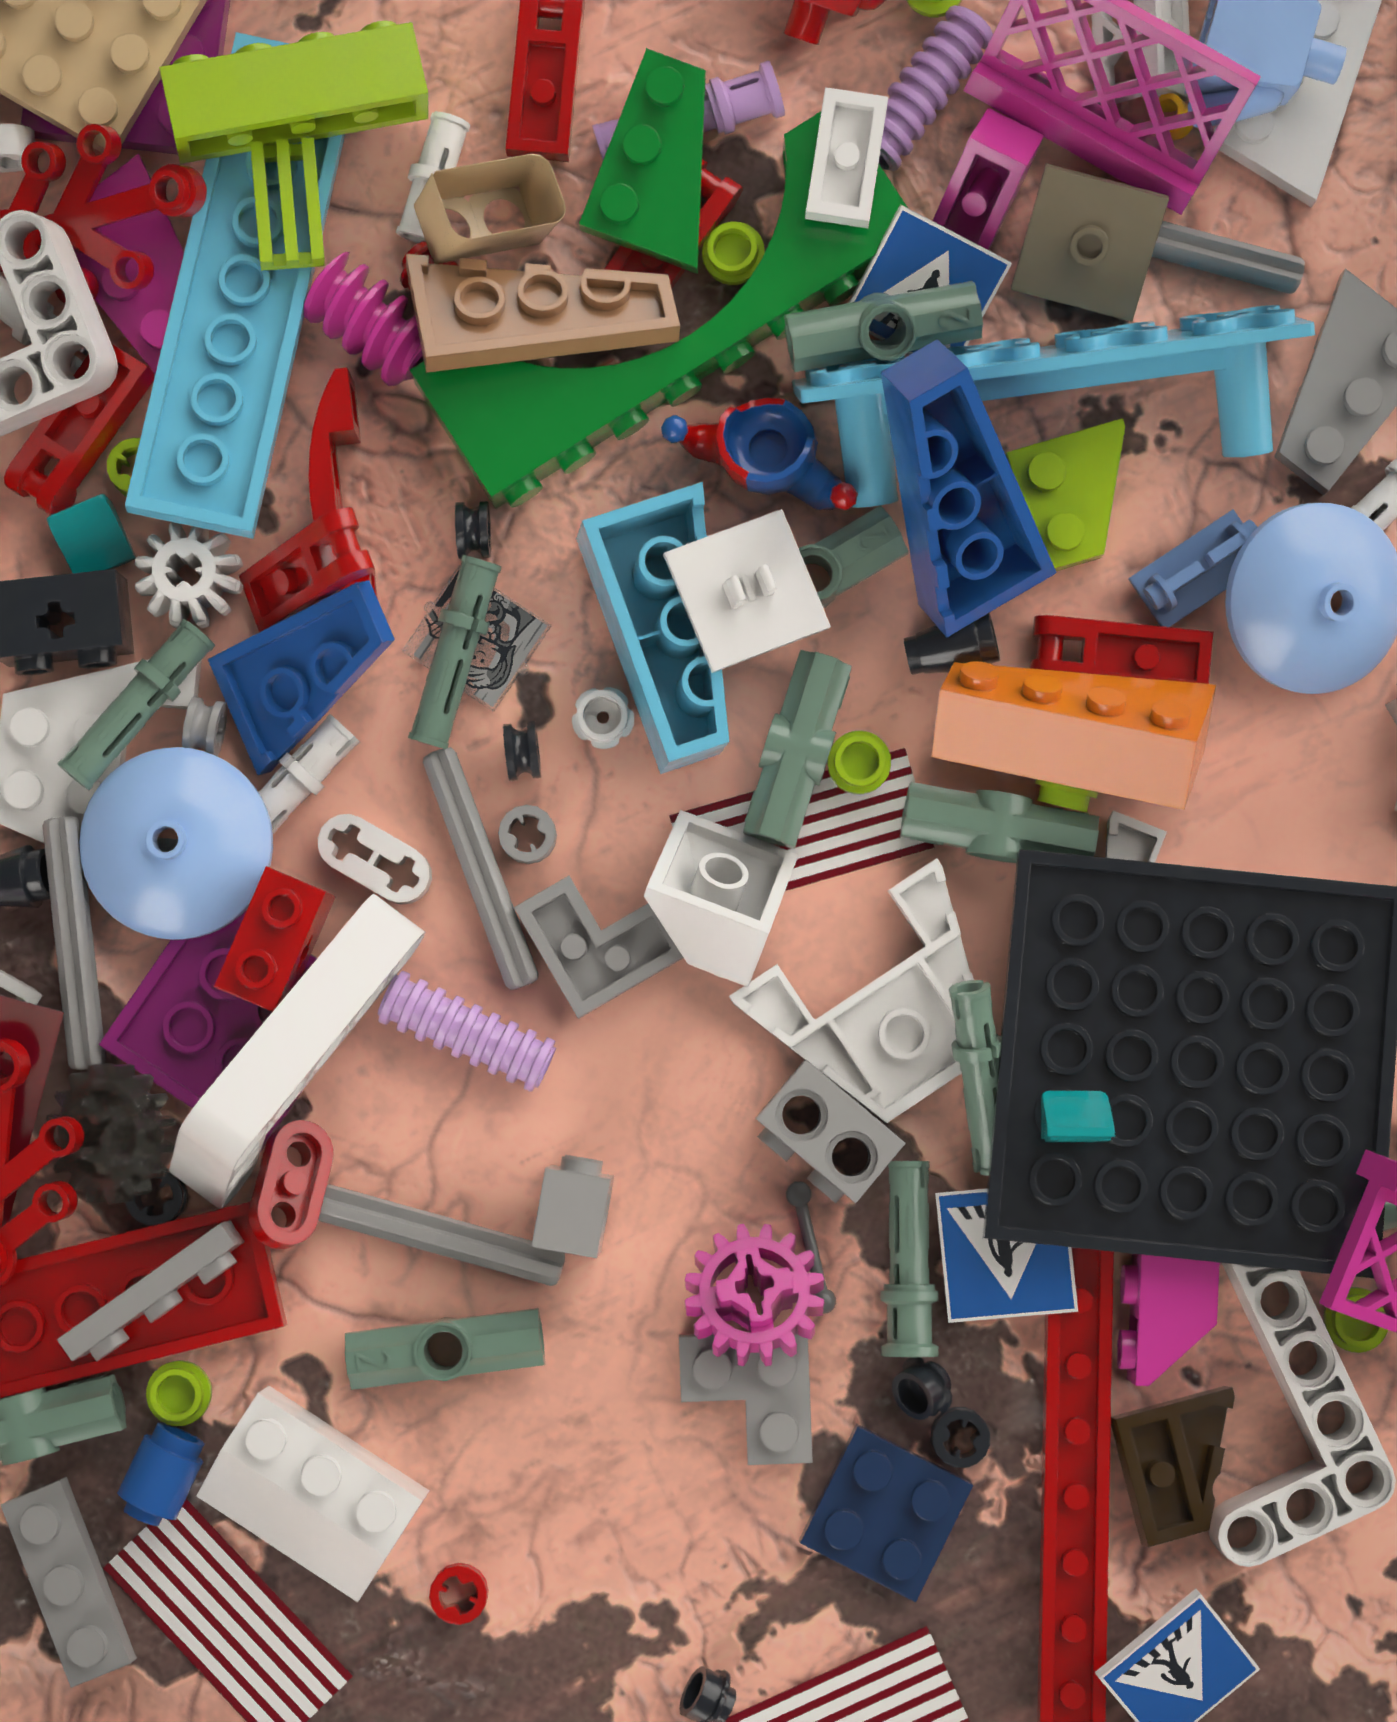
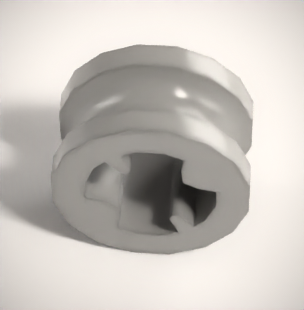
[182,697,227,757]
[498,805,557,864]

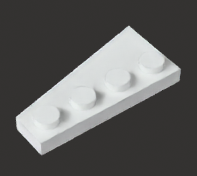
[1213,0,1382,208]

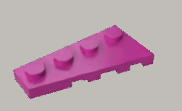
[72,154,184,374]

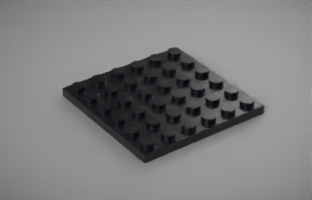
[983,849,1397,1279]

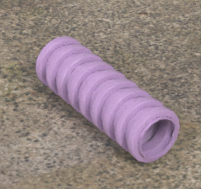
[878,5,993,171]
[378,971,556,1092]

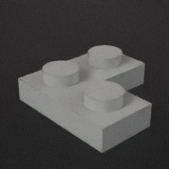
[514,876,684,1019]
[679,1334,813,1465]

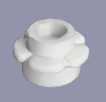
[572,687,634,749]

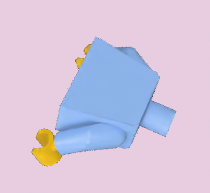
[1158,0,1347,140]

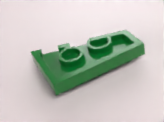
[579,48,706,274]

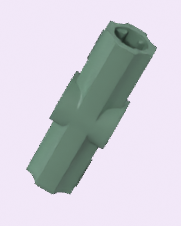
[784,281,983,372]
[799,505,909,608]
[743,650,852,849]
[900,782,1099,863]
[345,1308,545,1390]
[0,1374,127,1465]

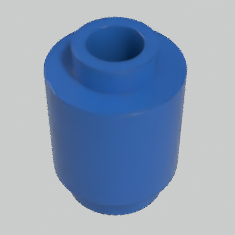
[117,1423,204,1526]

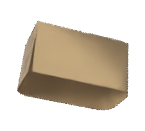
[414,154,566,264]

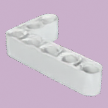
[0,210,118,437]
[169,894,426,1209]
[1208,1263,1396,1567]

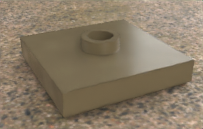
[1011,163,1169,322]

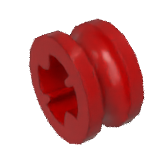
[429,1563,489,1625]

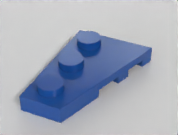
[208,581,395,775]

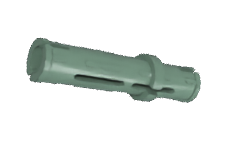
[408,555,502,749]
[57,619,215,791]
[948,980,1002,1176]

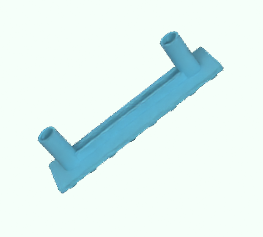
[792,305,1315,508]

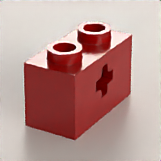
[214,866,336,1012]

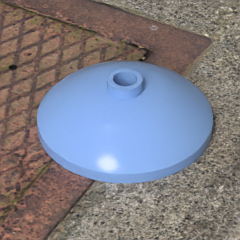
[1225,503,1397,694]
[79,747,273,940]

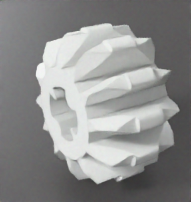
[135,522,243,628]

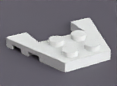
[0,659,202,852]
[729,858,974,1123]

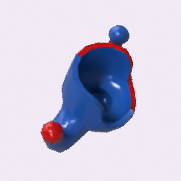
[661,398,858,510]

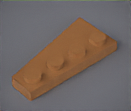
[406,254,680,373]

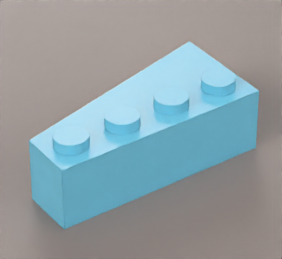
[576,482,730,774]

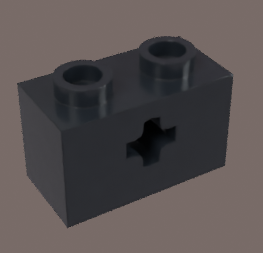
[0,569,134,675]

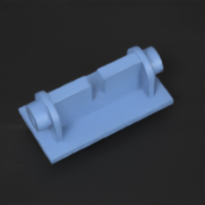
[1128,509,1257,627]

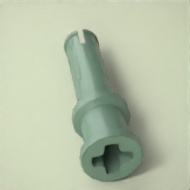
[880,1161,939,1357]

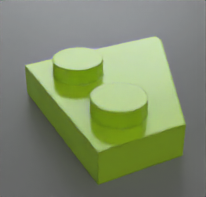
[1006,418,1125,571]

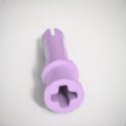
[592,61,785,160]

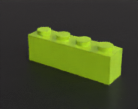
[159,21,428,164]

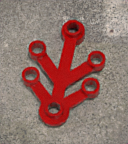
[0,124,207,303]
[0,1038,84,1287]

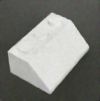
[196,1386,430,1602]

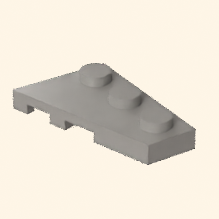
[1274,268,1397,496]

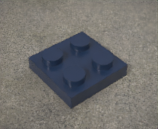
[799,1423,973,1602]

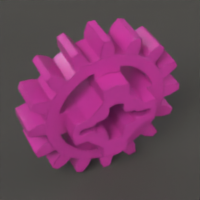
[685,1224,824,1367]

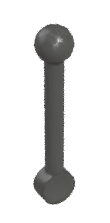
[786,1182,836,1314]

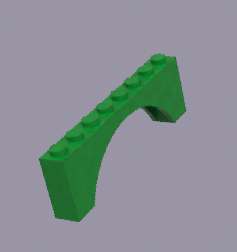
[410,111,908,509]

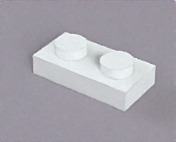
[805,87,888,228]

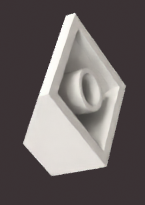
[644,810,798,987]

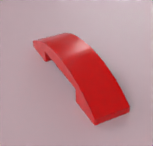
[308,367,378,599]

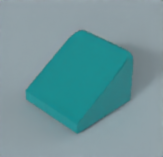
[46,494,136,573]
[1041,1091,1115,1142]

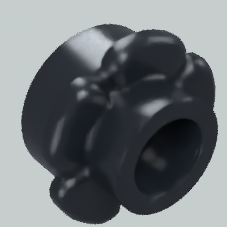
[892,1357,952,1420]
[679,1666,736,1722]

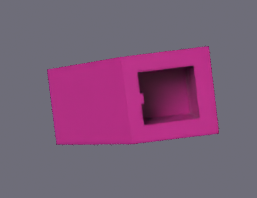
[1117,1254,1220,1386]

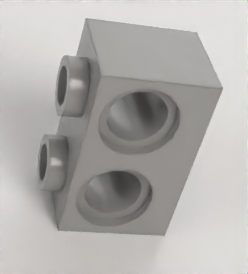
[755,1059,906,1203]
[531,1155,614,1258]

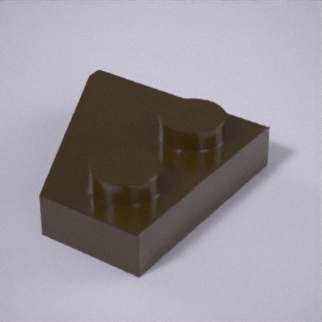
[1111,1386,1235,1547]

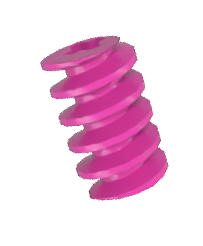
[303,252,424,386]

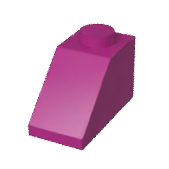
[932,108,1045,250]

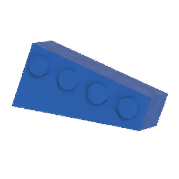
[881,339,1057,637]

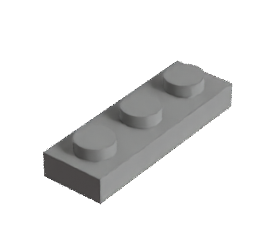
[57,1221,245,1361]
[1,1477,137,1688]

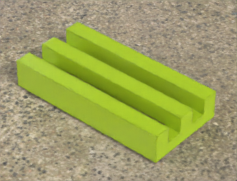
[250,138,325,271]

